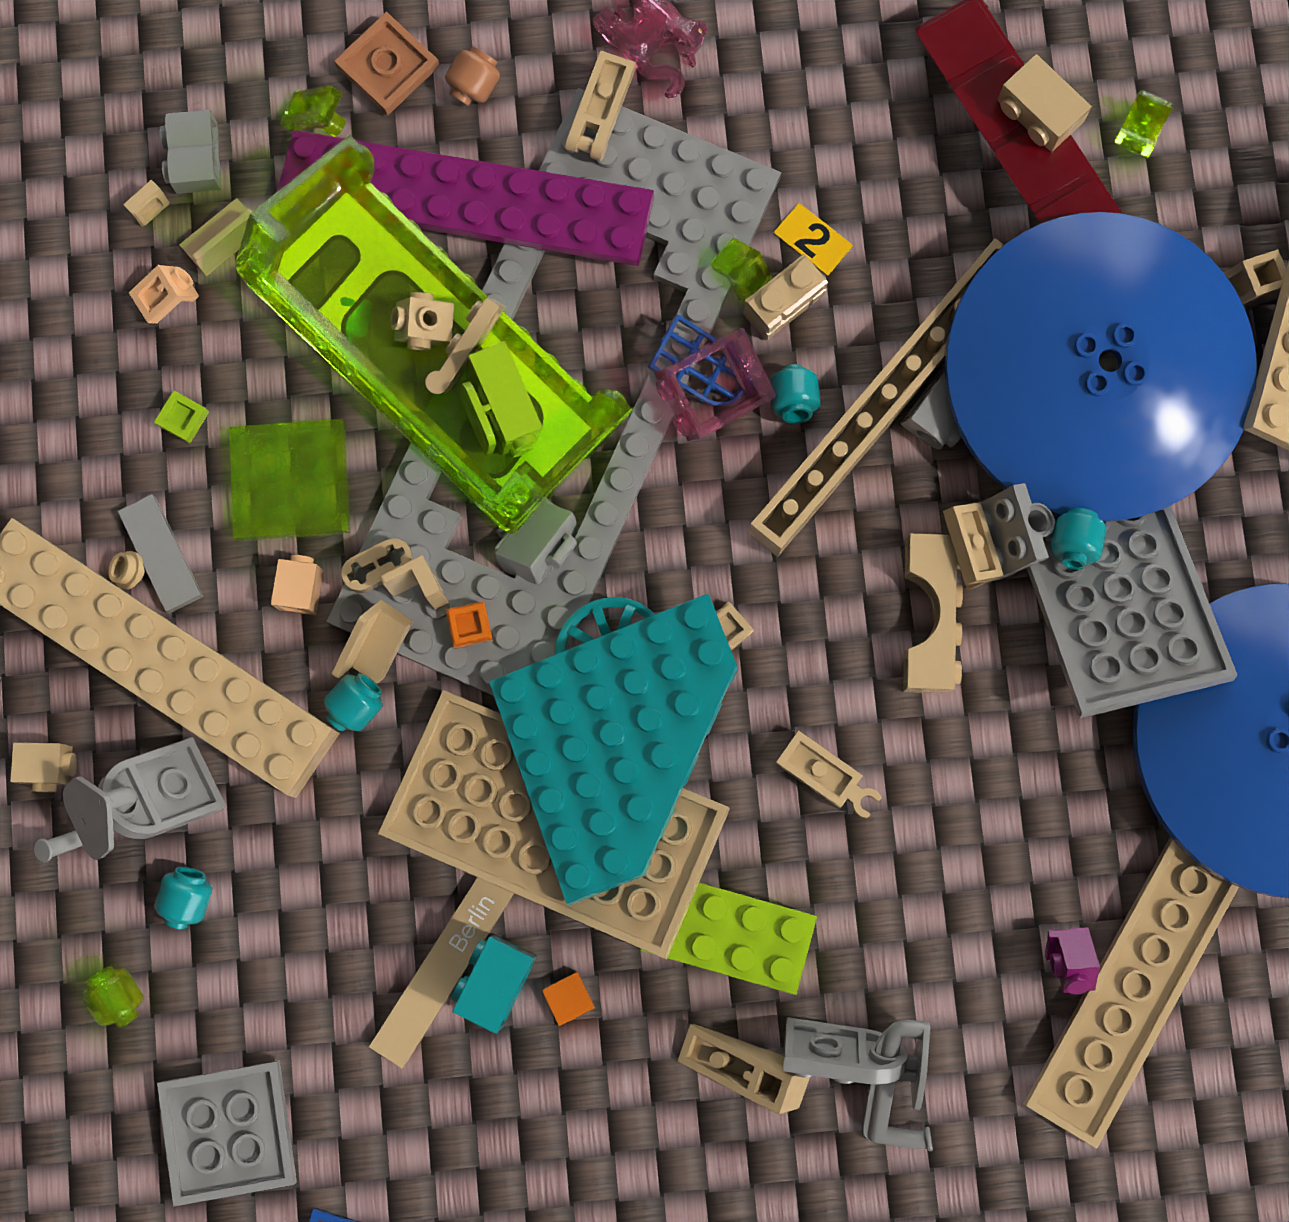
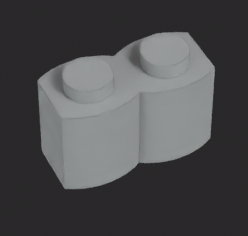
[160,110,221,194]

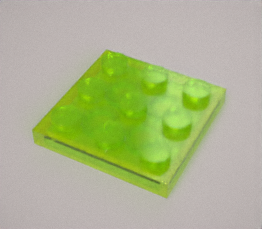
[229,419,351,541]

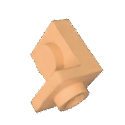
[129,265,199,324]

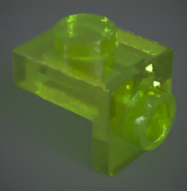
[1114,90,1173,158]

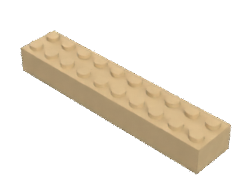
[0,518,340,798]

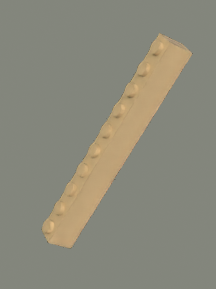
[748,238,1004,557]

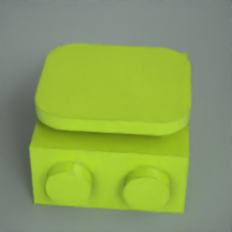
[460,341,543,458]

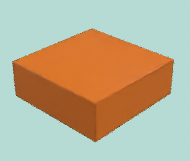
[446,601,493,649]
[542,972,595,1026]

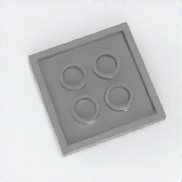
[157,1060,297,1207]

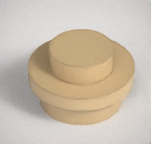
[109,551,145,590]

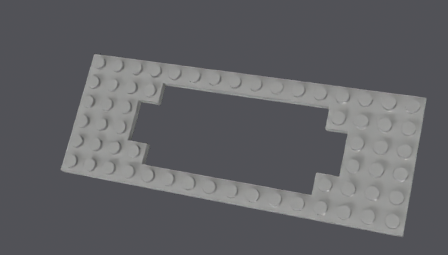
[326,88,781,696]

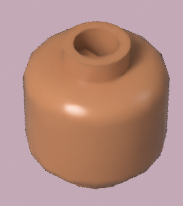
[445,46,500,106]

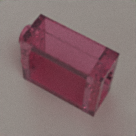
[654,328,777,441]

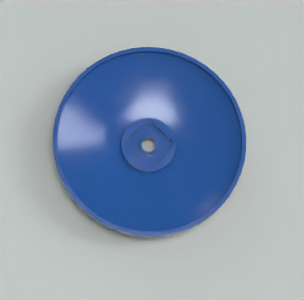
[944,212,1257,522]
[1133,584,1289,899]

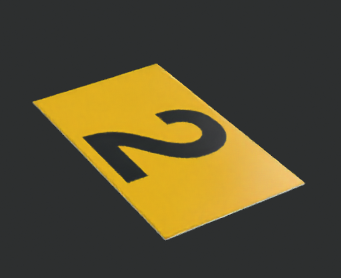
[773,203,854,275]

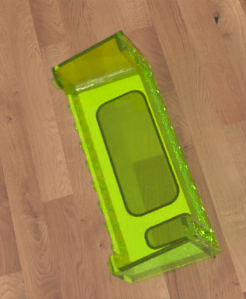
[235,135,633,534]

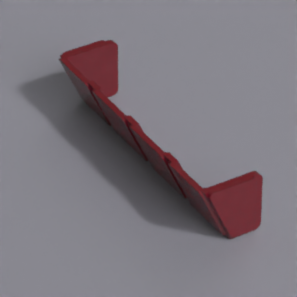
[915,0,1123,224]

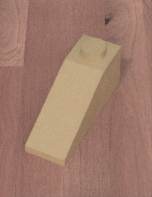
[677,1024,810,1115]

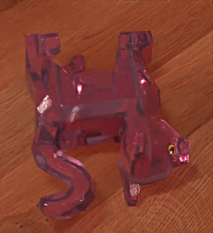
[593,0,708,99]

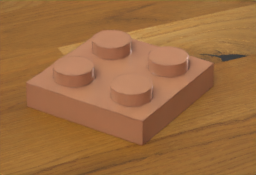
[334,11,440,116]

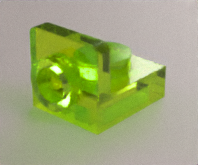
[711,238,773,303]

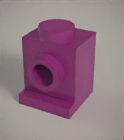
[1045,927,1100,994]

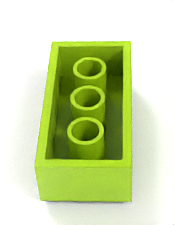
[640,883,817,995]

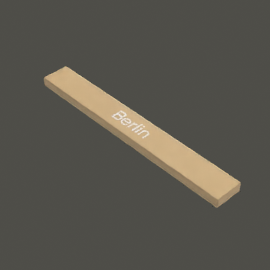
[369,877,515,1069]

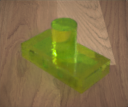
[280,85,346,137]

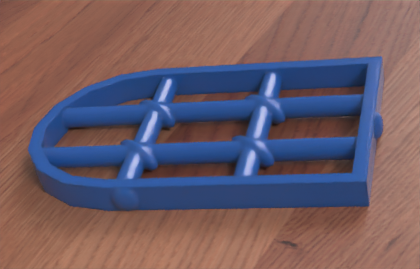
[648,314,748,406]

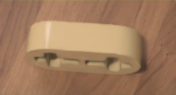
[341,538,414,593]

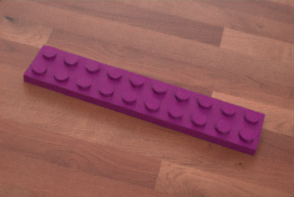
[275,130,655,266]

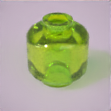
[82,965,144,1028]

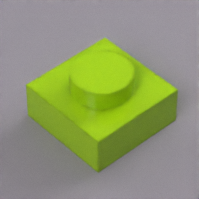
[154,390,209,444]

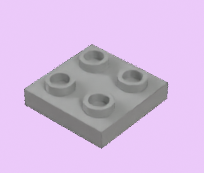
[981,483,1055,581]

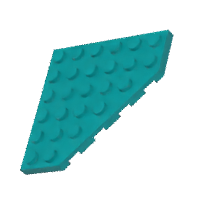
[489,593,738,905]

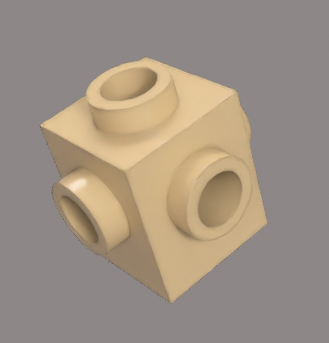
[390,292,454,351]

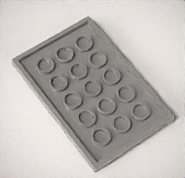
[1027,506,1237,718]

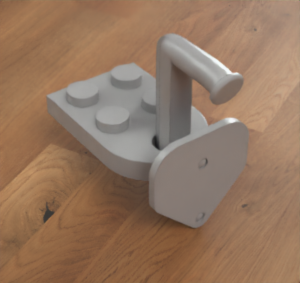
[34,737,226,862]
[783,1017,933,1151]

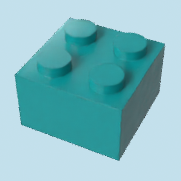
[450,935,538,1034]

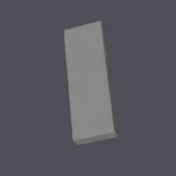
[118,494,204,614]

